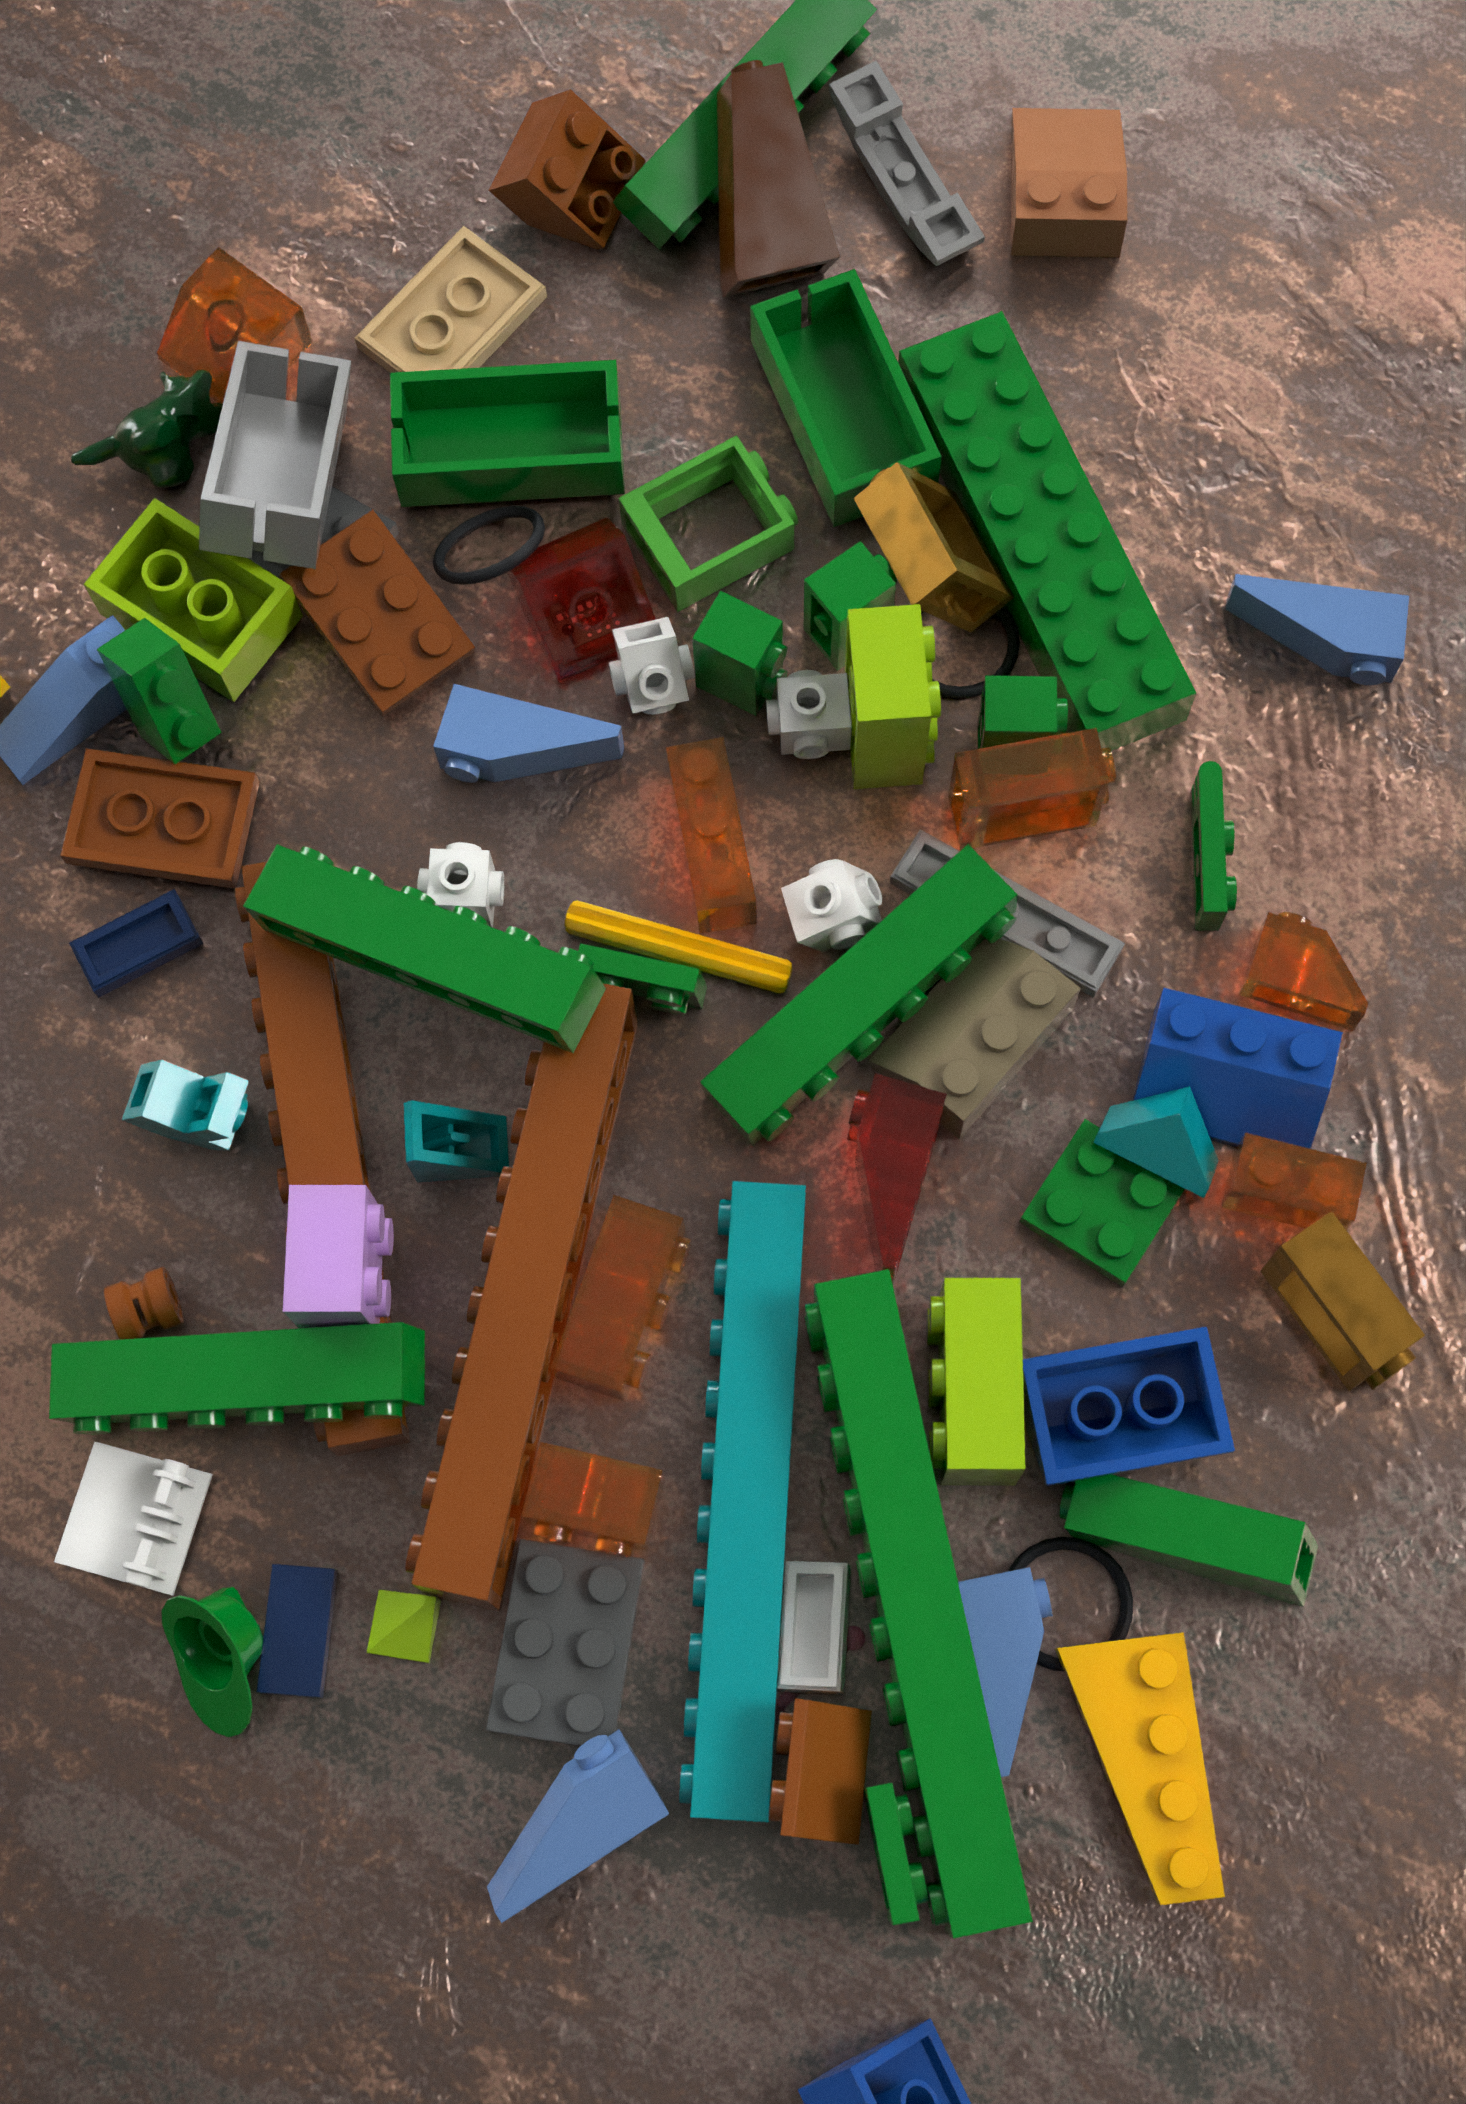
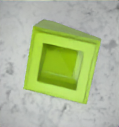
[366,1590,441,1663]

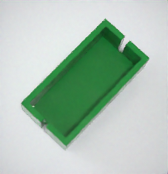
[750,269,941,527]
[390,360,625,507]

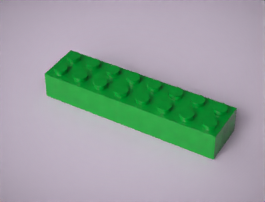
[898,311,1196,763]

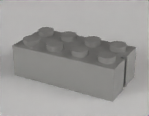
[199,341,351,569]

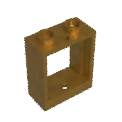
[854,462,1015,632]
[1260,1211,1425,1391]

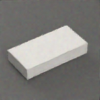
[777,1561,851,1695]

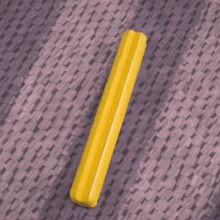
[564,900,792,993]

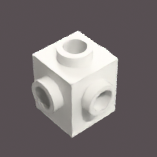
[608,617,695,714]
[766,670,852,759]
[417,842,504,927]
[781,859,882,952]

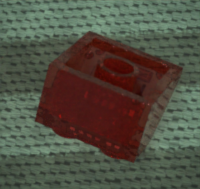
[508,517,656,682]

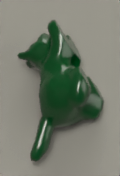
[71,370,223,488]

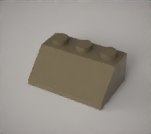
[868,938,1081,1139]

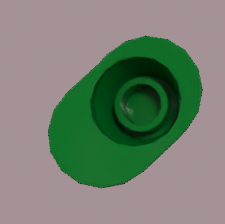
[161,1587,263,1737]

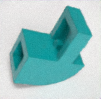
[122,1059,249,1151]

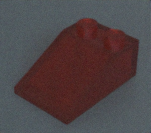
[847,1073,947,1285]

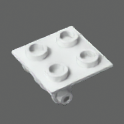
[54,1441,213,1596]

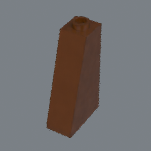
[717,60,840,297]

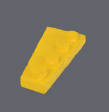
[1055,1632,1225,1905]

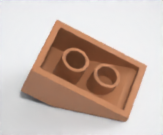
[1011,108,1127,258]

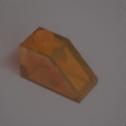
[1239,912,1368,1031]

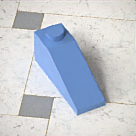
[1225,574,1409,685]
[0,615,127,785]
[433,684,624,783]
[958,1567,1053,1777]
[487,1729,669,1923]

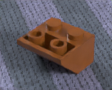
[488,89,646,250]
[769,1698,872,1845]

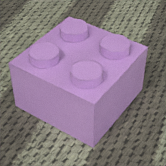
[283,1185,394,1328]

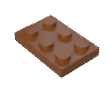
[279,509,475,717]
[60,748,260,889]

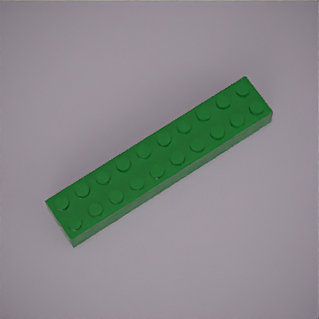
[804,1269,1033,1939]

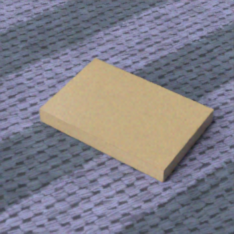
[355,226,547,373]

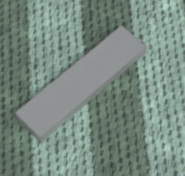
[890,829,1125,998]

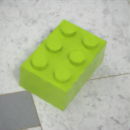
[84,498,303,702]
[845,604,941,789]
[926,1278,1025,1486]

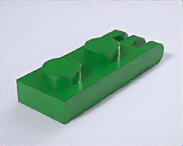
[1190,761,1237,931]

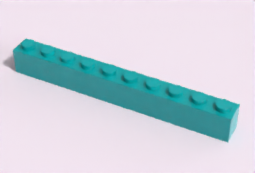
[679,1181,806,1823]

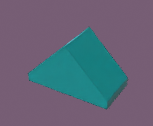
[1093,1086,1219,1198]
[404,1100,509,1183]

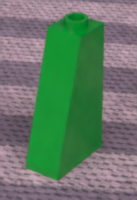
[1060,1474,1318,1607]

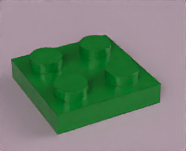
[578,943,707,1015]
[1019,1119,1185,1288]
[864,1783,929,1925]

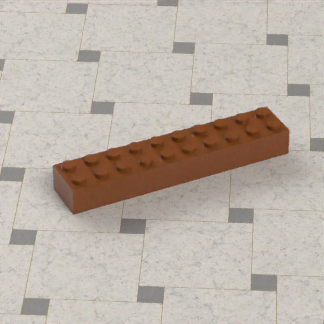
[405,983,638,1611]

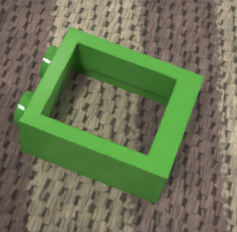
[618,435,798,613]

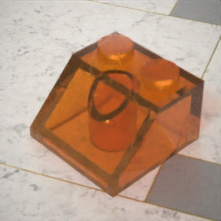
[157,247,313,404]

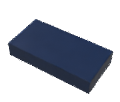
[69,889,204,998]
[257,1564,338,1698]

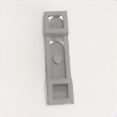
[828,61,985,266]

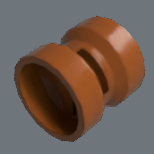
[104,1266,184,1340]

